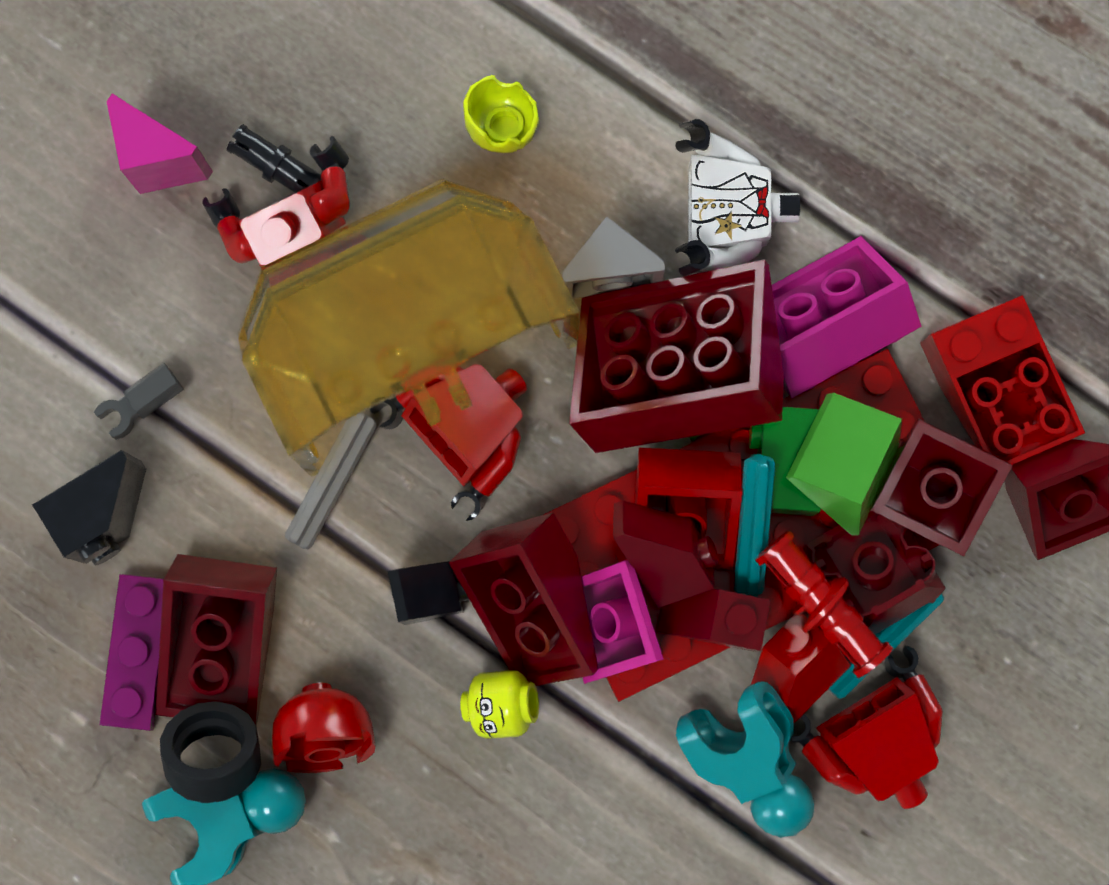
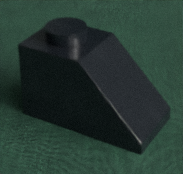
[387,561,469,625]

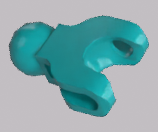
[676,682,815,838]
[141,768,306,885]

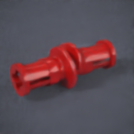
[755,530,893,678]

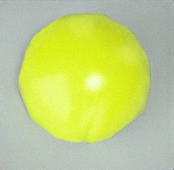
[463,75,539,153]

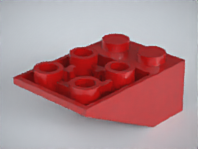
[920,295,1085,465]

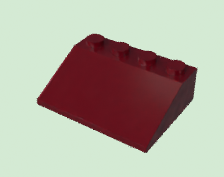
[569,259,784,453]

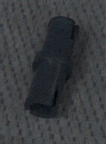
[227,124,321,193]

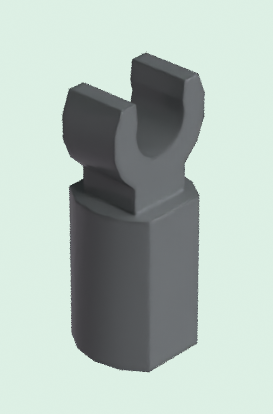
[94,363,184,440]

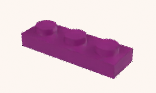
[99,574,164,731]

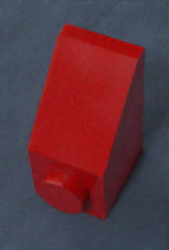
[751,613,851,723]

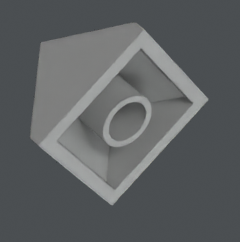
[561,216,665,301]

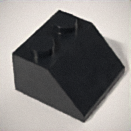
[32,450,146,566]

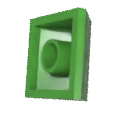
[786,393,902,536]

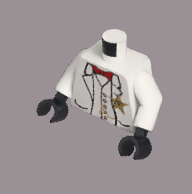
[675,119,800,276]

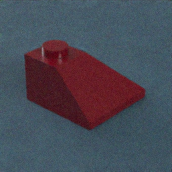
[1005,439,1109,560]

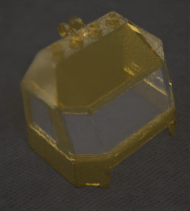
[237,179,580,477]

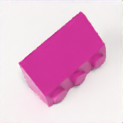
[772,236,922,398]

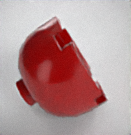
[272,683,375,773]

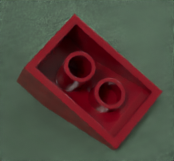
[449,513,598,686]
[156,554,277,726]

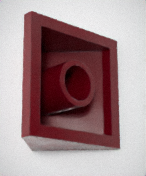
[871,418,1012,556]

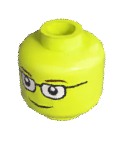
[460,670,539,739]

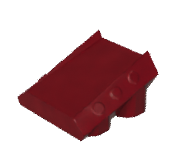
[803,510,946,635]

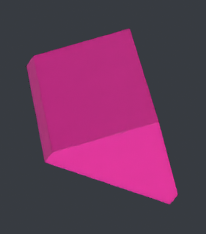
[106,93,213,194]
[581,560,663,684]

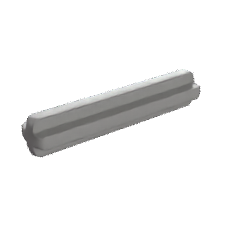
[285,411,377,549]

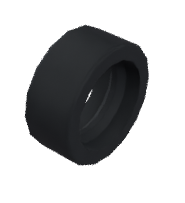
[160,701,261,803]

